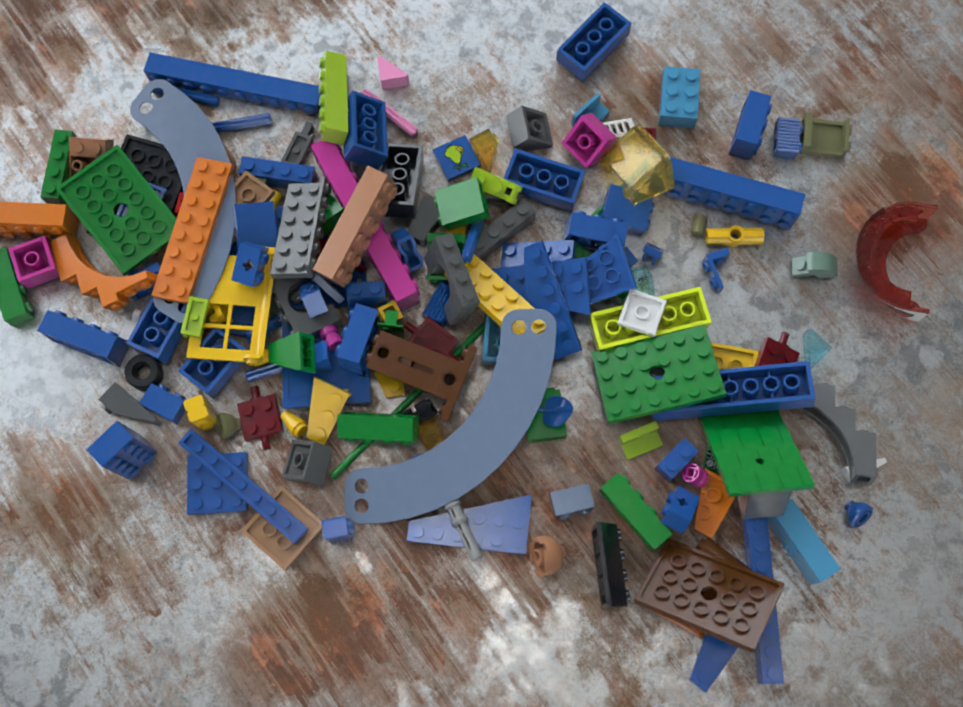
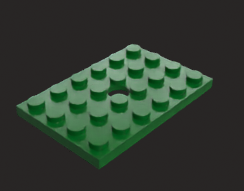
[55,144,176,276]
[591,325,726,424]

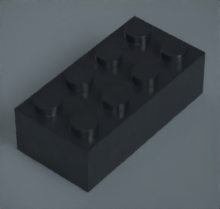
[381,143,424,219]

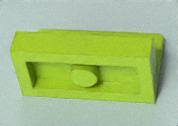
[180,296,210,339]
[618,421,663,460]

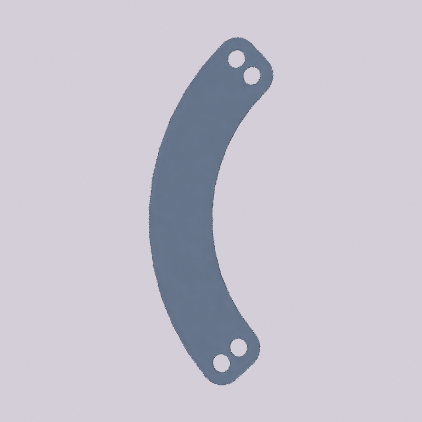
[130,79,236,323]
[344,309,557,524]

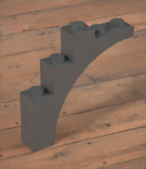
[408,183,524,247]
[798,383,877,485]

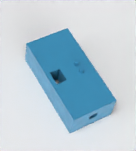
[767,499,841,585]

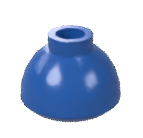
[845,500,873,527]

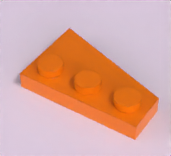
[694,468,736,540]

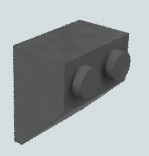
[507,106,553,151]
[281,440,333,486]

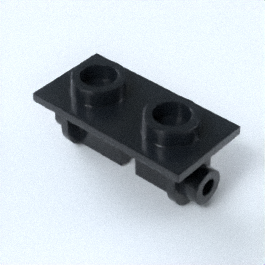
[401,398,438,424]

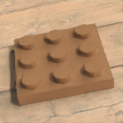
[241,486,322,571]

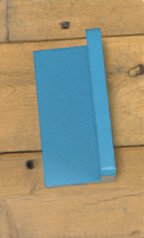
[571,93,610,127]

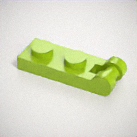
[470,167,523,205]

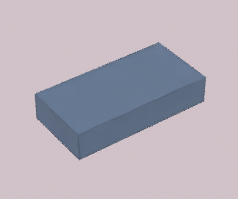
[312,272,345,304]

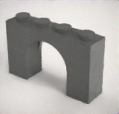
[424,233,480,325]
[272,278,343,340]

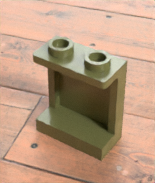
[799,112,852,159]

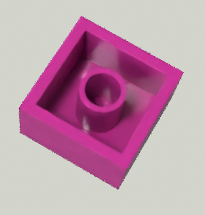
[561,113,617,168]
[8,235,60,289]

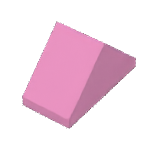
[377,56,409,89]

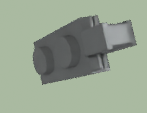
[281,121,315,165]

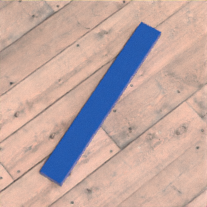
[178,428,309,545]

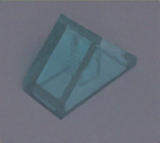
[631,265,655,296]
[803,329,832,369]

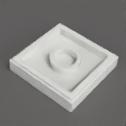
[617,289,667,337]

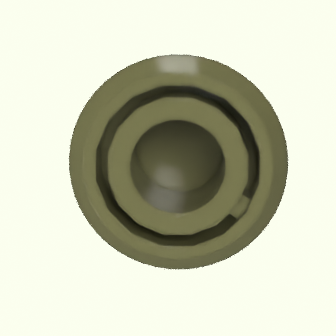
[216,412,241,440]

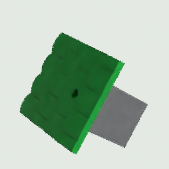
[698,410,815,519]

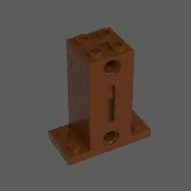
[365,330,477,421]

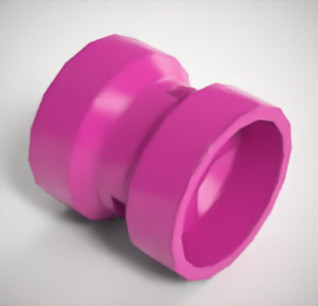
[319,324,343,351]
[682,463,709,488]

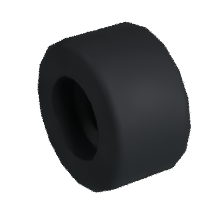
[124,354,163,391]

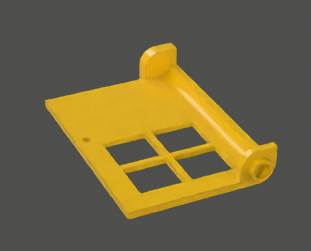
[186,247,275,366]

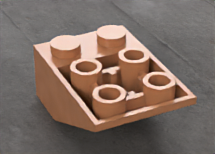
[69,136,114,178]

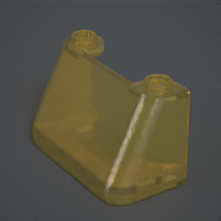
[599,124,675,205]

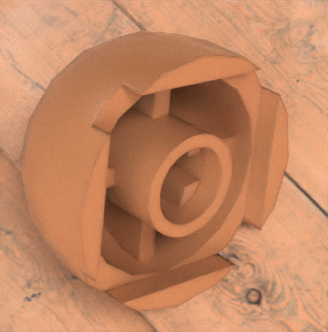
[528,536,565,577]

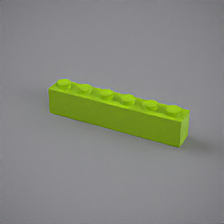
[318,50,348,145]

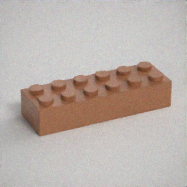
[313,166,398,288]

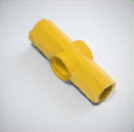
[705,225,765,248]

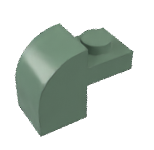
[792,251,838,279]

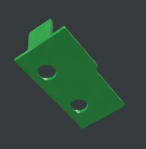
[377,310,405,340]

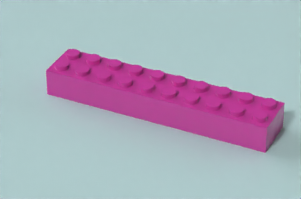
[311,141,421,312]

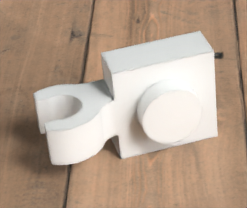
[119,308,143,341]

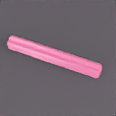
[361,89,418,137]

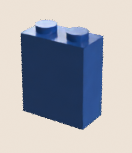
[601,184,655,236]
[232,201,277,251]

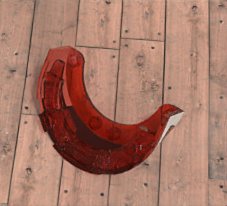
[855,202,938,322]

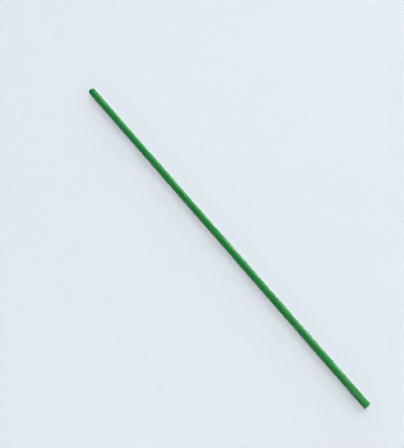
[329,162,650,480]

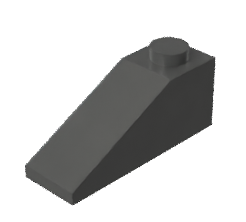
[98,382,162,426]

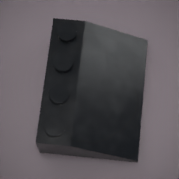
[591,522,630,609]

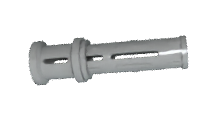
[444,500,483,561]

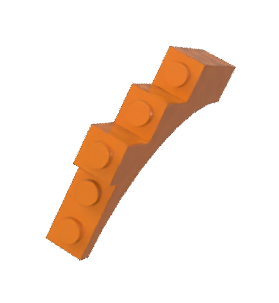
[50,234,157,311]

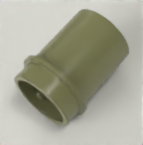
[691,214,708,237]

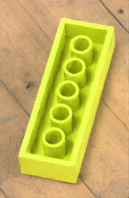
[588,287,712,351]

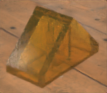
[419,417,444,451]

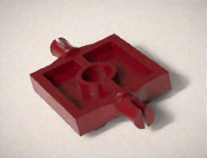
[403,317,460,361]
[755,332,800,366]
[237,386,284,451]

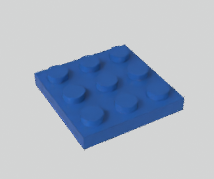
[187,452,248,515]

